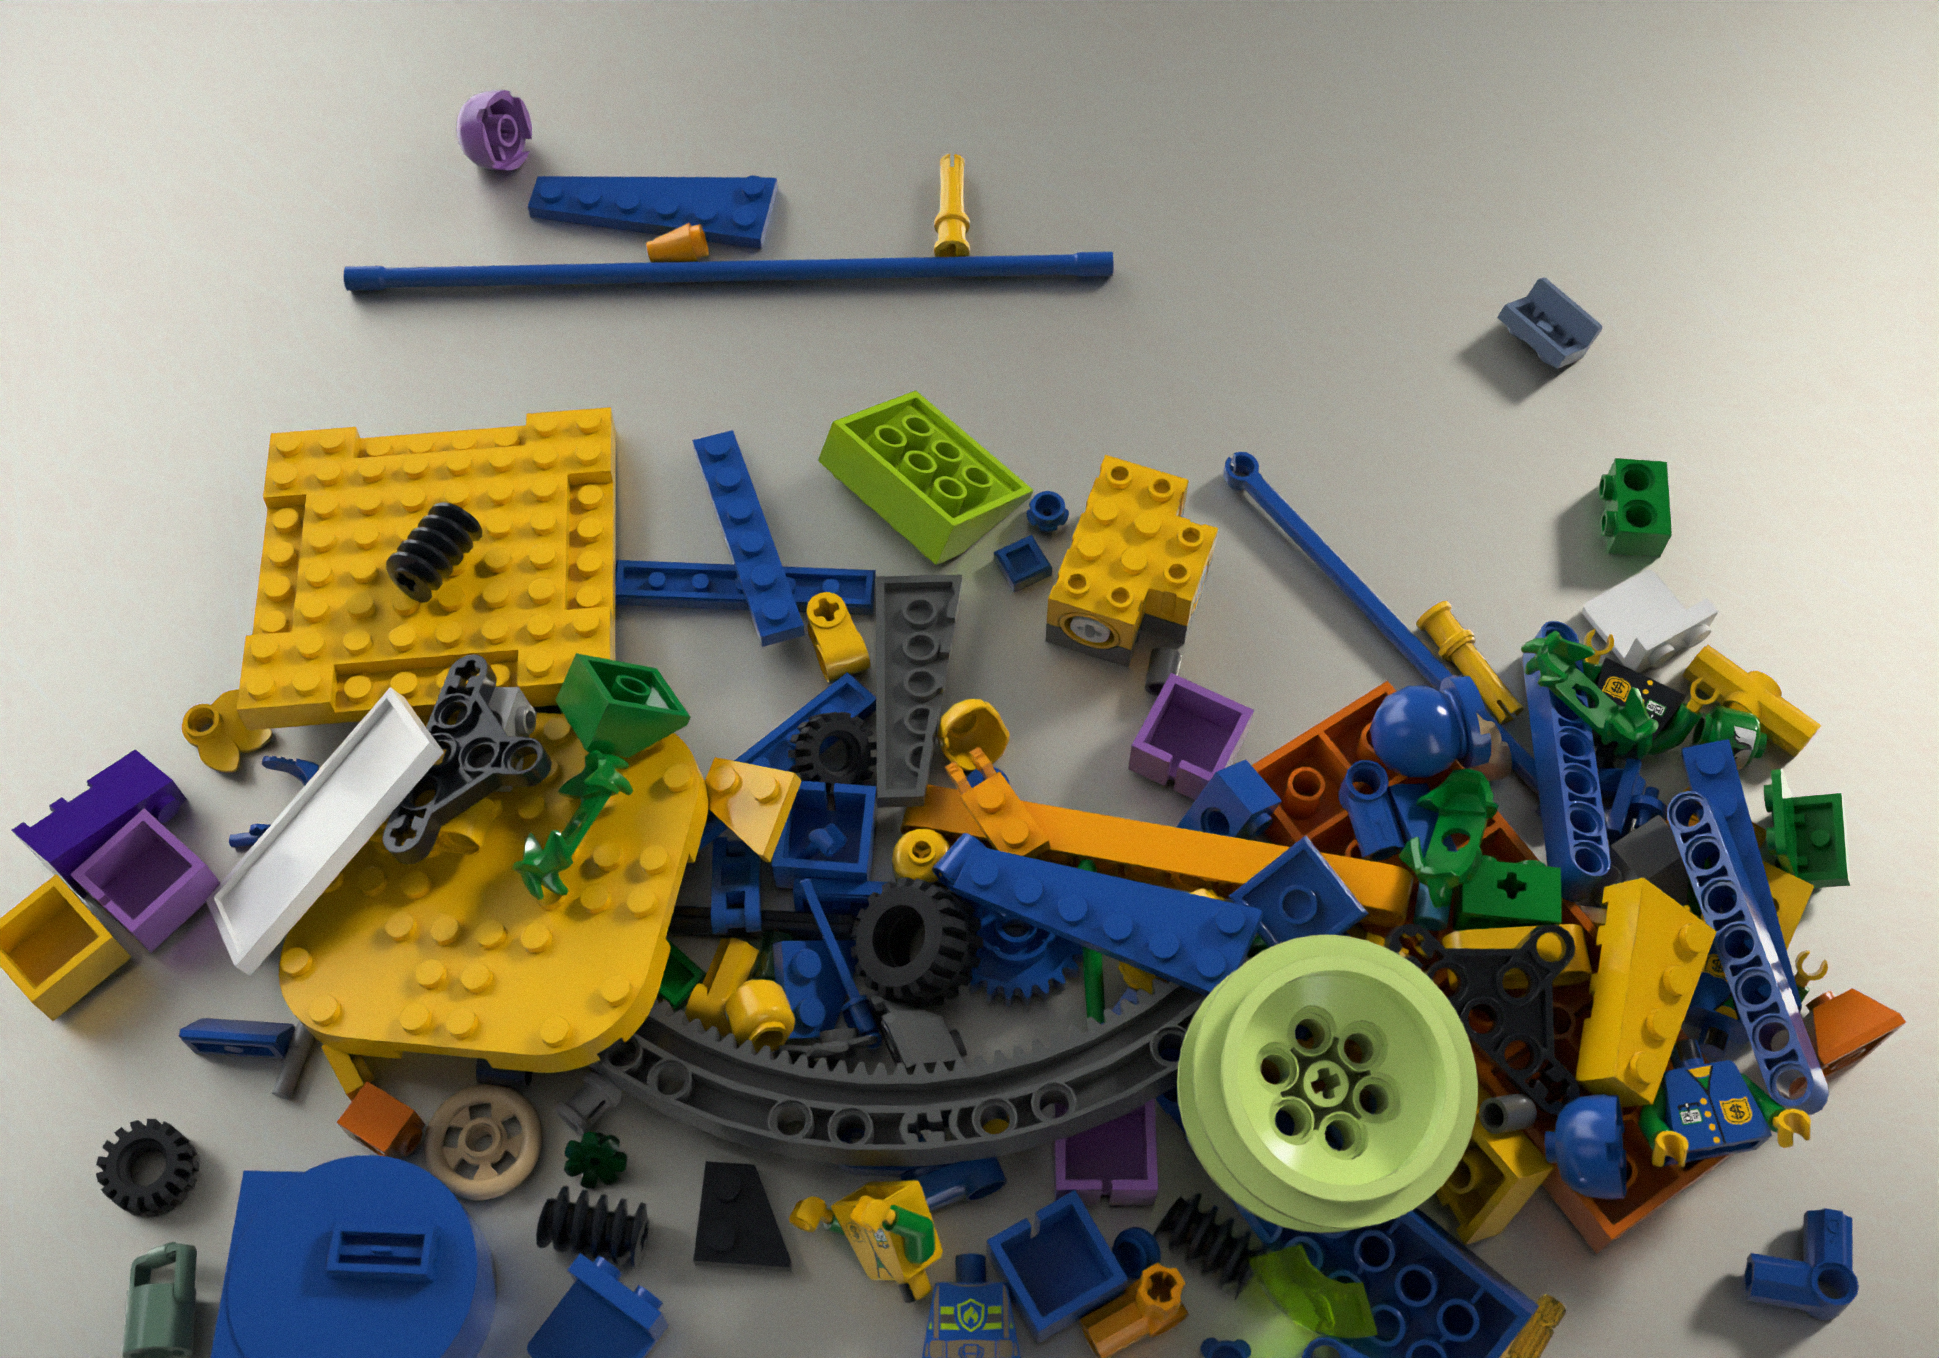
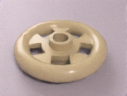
[424,1084,543,1200]

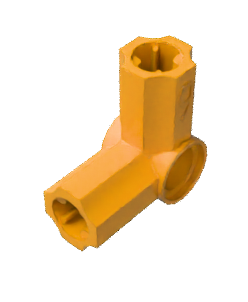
[1079,1263,1189,1358]

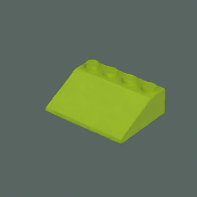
[818,390,1034,565]

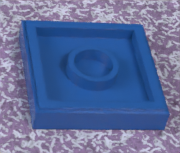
[1229,835,1369,948]

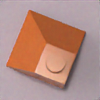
[1789,988,1906,1095]

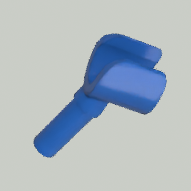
[795,823,847,860]

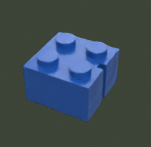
[772,781,878,889]
[986,1190,1129,1344]

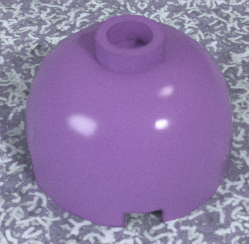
[456,90,532,171]

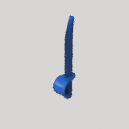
[800,878,882,1049]

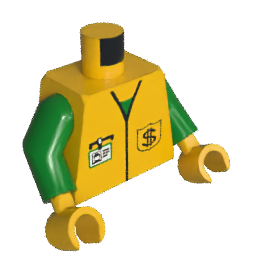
[789,1180,943,1303]

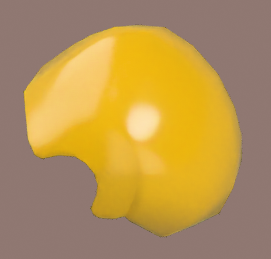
[937,699,1010,772]

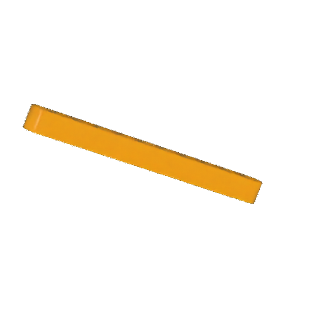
[900,784,1413,927]

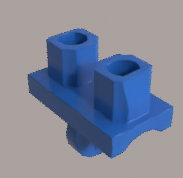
[1598,758,1668,846]

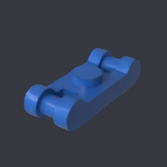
[711,836,762,934]

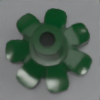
[564,1132,628,1189]

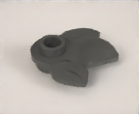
[779,1028,878,1061]

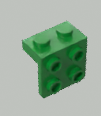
[1764,769,1850,888]

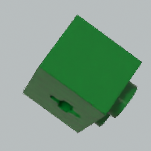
[1453,855,1562,931]

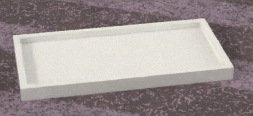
[205,687,444,976]

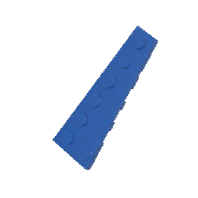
[528,176,778,249]
[953,845,1263,996]

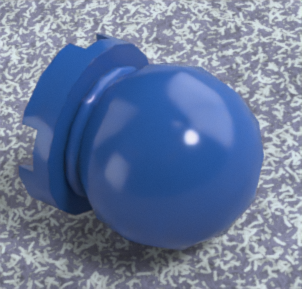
[1370,675,1491,778]

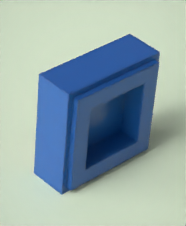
[994,535,1053,593]

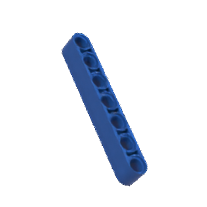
[1522,621,1611,902]
[1667,791,1829,1115]

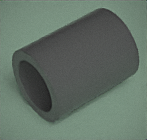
[1144,647,1182,696]
[1479,1093,1536,1134]

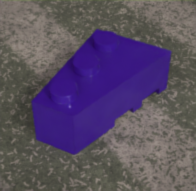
[11,749,187,899]

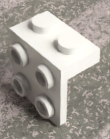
[1582,570,1719,673]

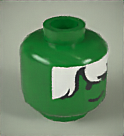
[1692,706,1767,770]

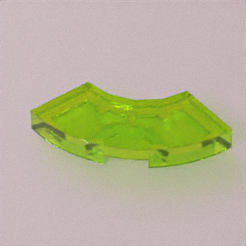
[1249,1244,1378,1338]

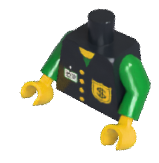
[1582,629,1719,770]

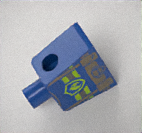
[922,1253,1021,1358]

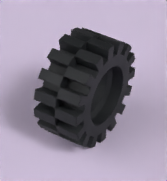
[788,712,877,795]
[96,1119,199,1217]

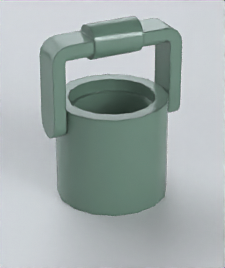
[122,1242,197,1358]

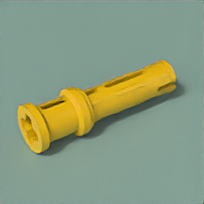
[934,154,970,257]
[1416,601,1524,725]

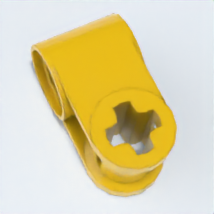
[806,592,871,683]

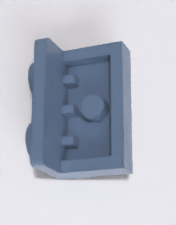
[1497,277,1603,369]

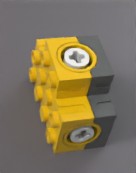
[1045,455,1218,668]

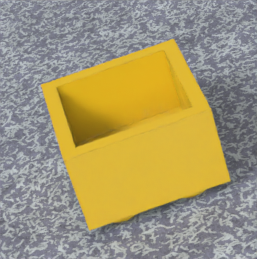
[0,874,132,1021]

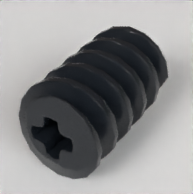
[386,502,482,603]
[536,1186,649,1269]
[1153,1192,1268,1301]

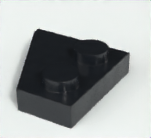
[693,1161,792,1272]

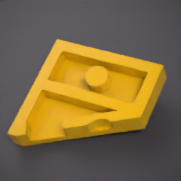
[705,757,802,862]

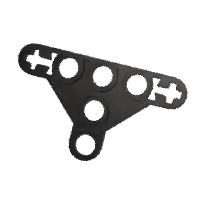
[383,654,552,865]
[1384,924,1580,1115]

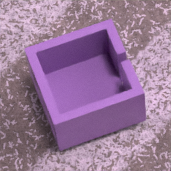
[1128,673,1254,800]
[70,808,220,953]
[1053,1098,1158,1205]

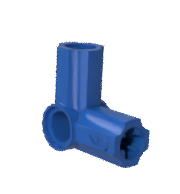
[1743,1208,1859,1320]

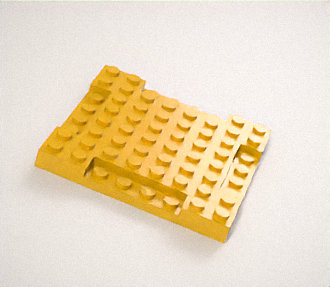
[237,407,616,731]

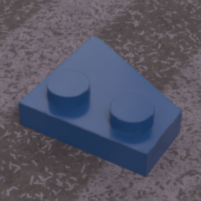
[773,940,859,1040]

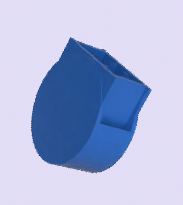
[210,1155,497,1358]

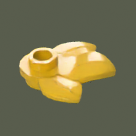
[182,689,273,773]

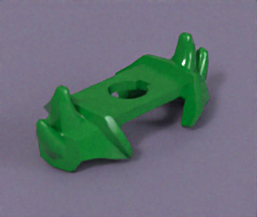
[1521,631,1659,759]
[512,750,633,900]
[1398,769,1499,908]

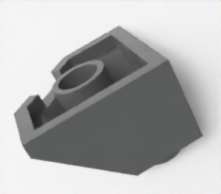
[1590,815,1689,909]
[869,994,967,1075]

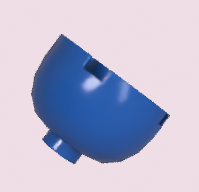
[1545,1094,1627,1199]

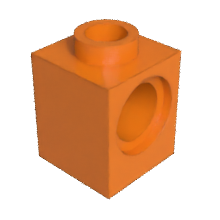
[336,1081,425,1159]

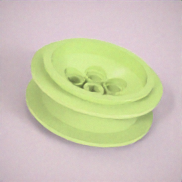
[1177,935,1478,1233]

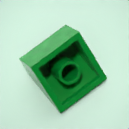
[555,653,691,758]

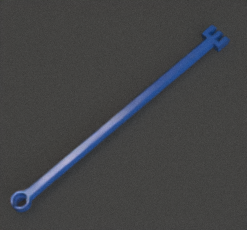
[1223,452,1542,819]

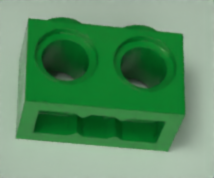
[1599,458,1672,557]

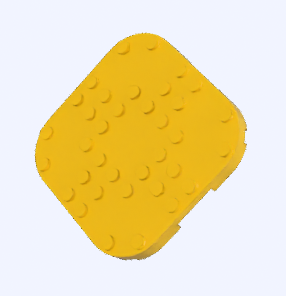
[279,712,709,1073]

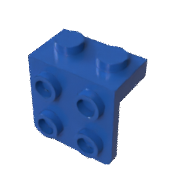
[527,1253,669,1358]

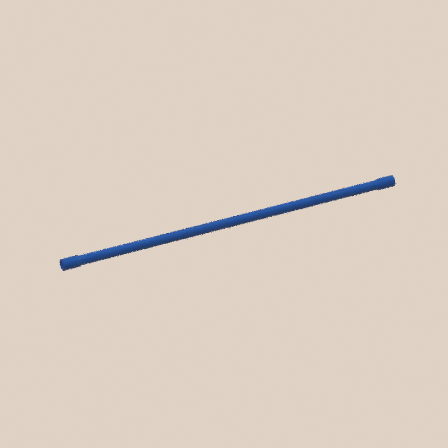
[344,252,1114,291]

